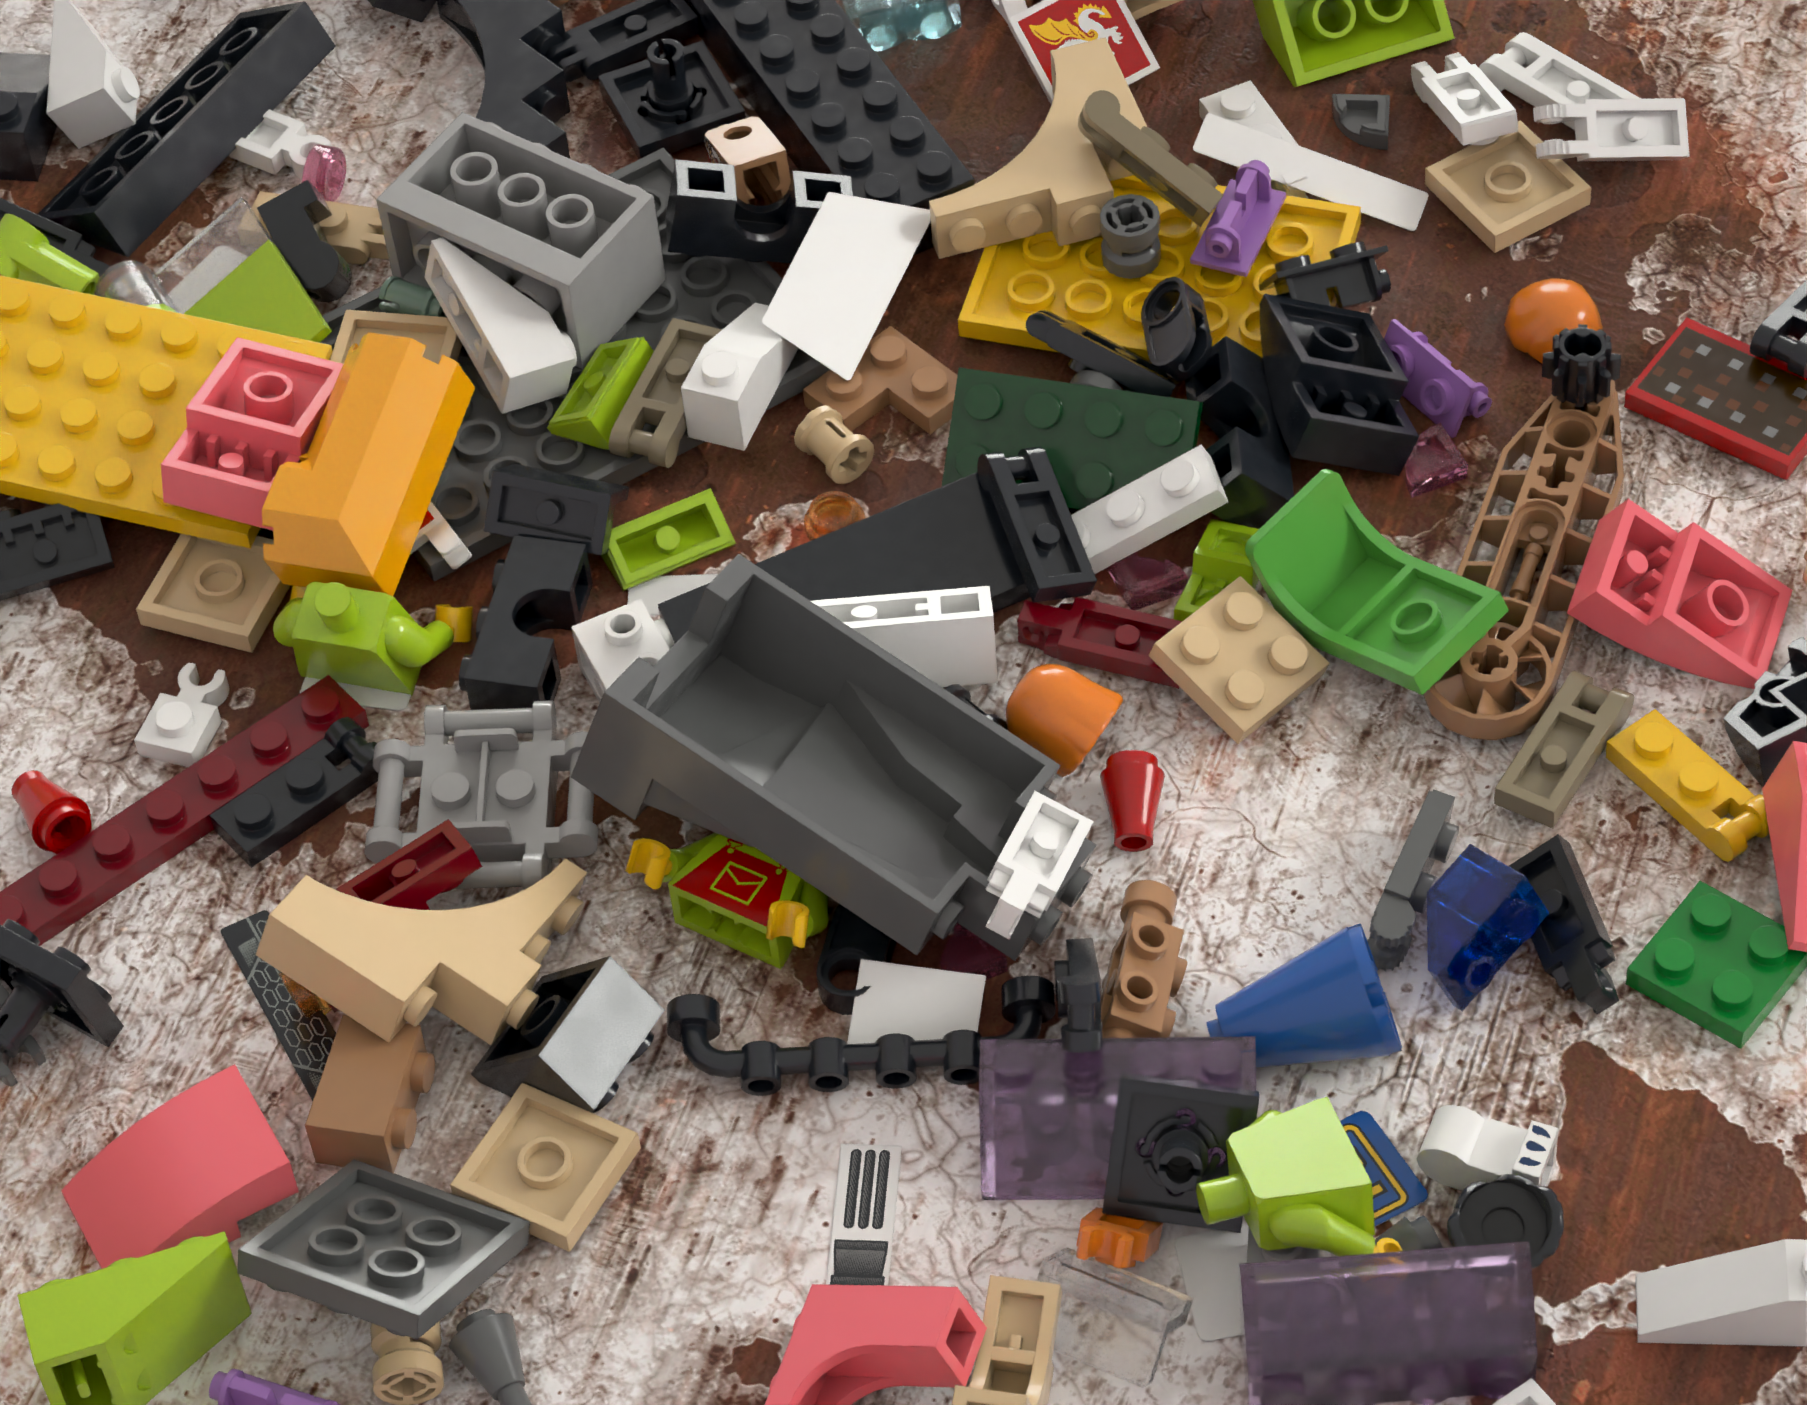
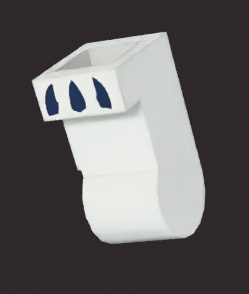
[1416,1105,1558,1191]

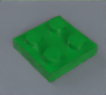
[1625,881,1807,1049]

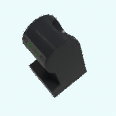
[257,180,352,303]

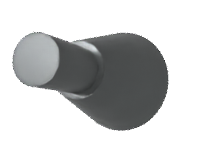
[449,1309,532,1405]

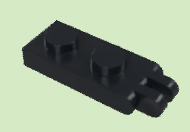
[545,0,700,83]
[1026,310,1183,398]

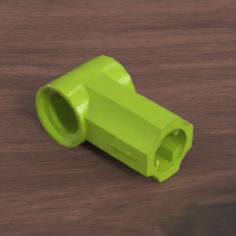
[0,214,100,295]

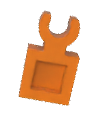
[1076,1207,1163,1269]

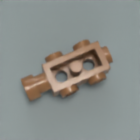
[1090,880,1187,1070]

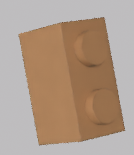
[305,1014,435,1173]

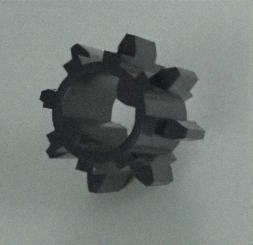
[1542,324,1621,408]

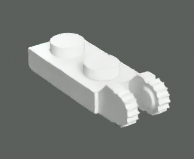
[1411,52,1518,146]
[1533,98,1689,162]

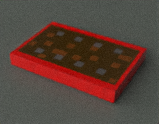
[1624,317,1807,480]

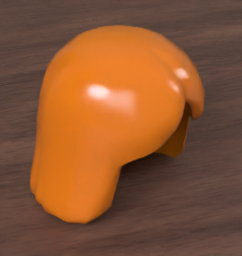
[1006,664,1123,777]

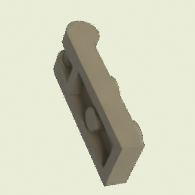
[1078,90,1224,227]
[609,318,723,468]
[1494,670,1634,828]

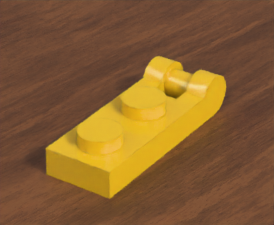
[1606,709,1769,862]

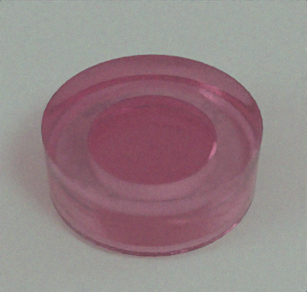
[302,144,346,202]

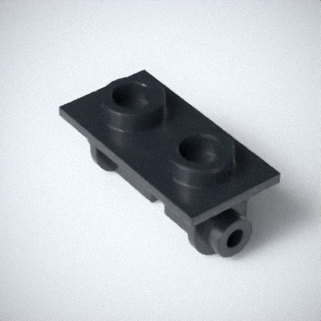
[1258,242,1391,309]

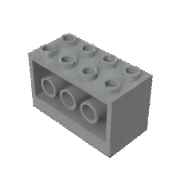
[376,112,666,369]

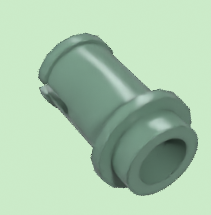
[379,275,447,317]

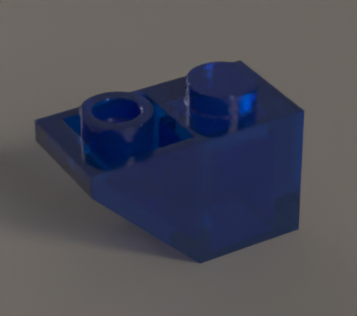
[1427,844,1549,1012]

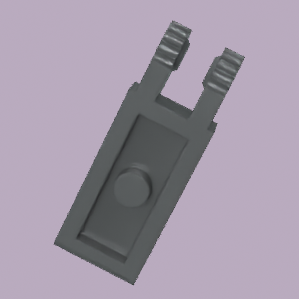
[1367,789,1459,972]

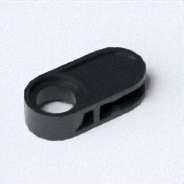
[1141,277,1212,382]
[816,904,897,1015]

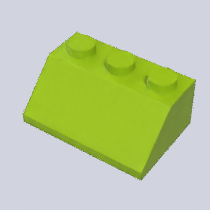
[1253,0,1455,87]

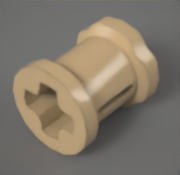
[794,405,874,484]

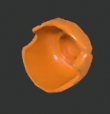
[1504,278,1603,364]

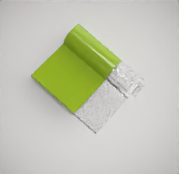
[96,197,332,343]

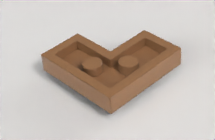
[803,326,958,435]

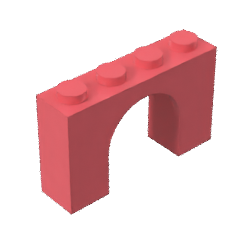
[765,1284,987,1405]

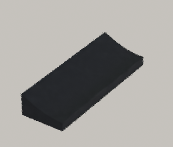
[38,1,336,258]
[658,472,1030,644]

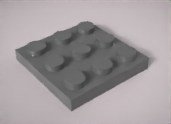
[237,1159,530,1340]

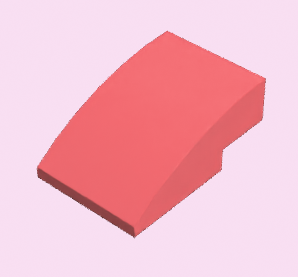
[161,337,343,531]
[1567,498,1793,689]
[61,1064,299,1269]

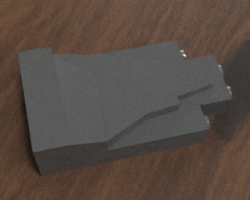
[571,554,1096,961]

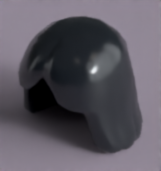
[1447,1174,1564,1277]

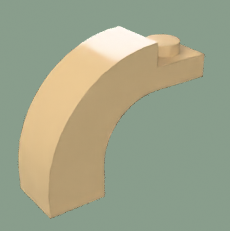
[952,1275,1063,1405]

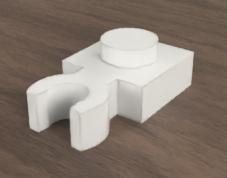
[229,109,334,182]
[134,663,229,767]

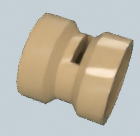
[370,1321,444,1405]

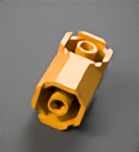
[262,332,475,596]

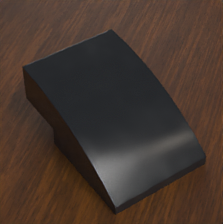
[1259,294,1419,476]

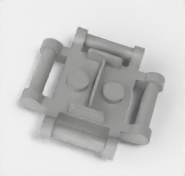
[364,700,599,890]

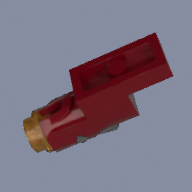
[278,819,483,1019]

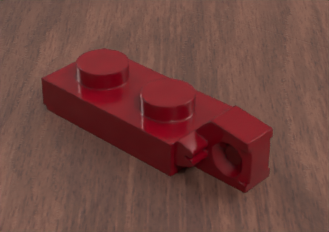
[1017,597,1182,689]

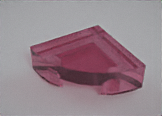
[1405,423,1468,498]
[1106,551,1188,610]
[940,923,1008,981]

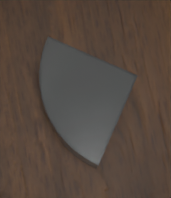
[1332,94,1390,150]

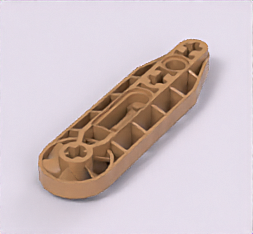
[1423,380,1624,740]

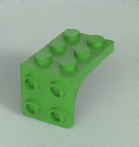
[1245,469,1509,695]

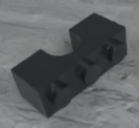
[666,159,853,263]
[1185,336,1294,529]
[459,535,593,710]

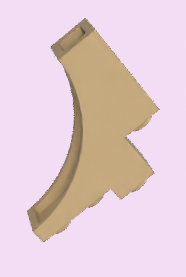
[929,37,1147,259]
[256,858,587,1045]

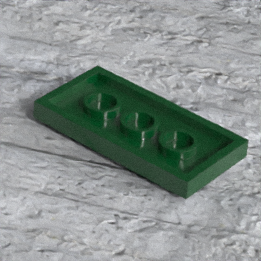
[941,367,1203,510]

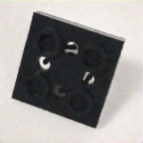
[598,38,746,159]
[0,919,124,1058]
[1102,1072,1259,1233]

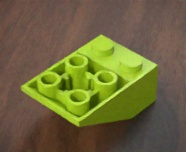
[17,1231,252,1405]

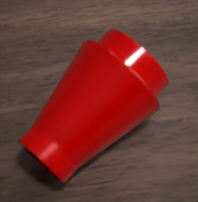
[1100,750,1165,852]
[11,770,92,854]

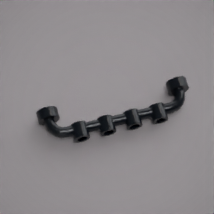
[667,975,1056,1096]

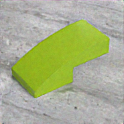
[1173,519,1259,621]

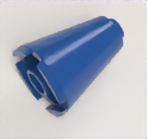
[1206,924,1402,1070]

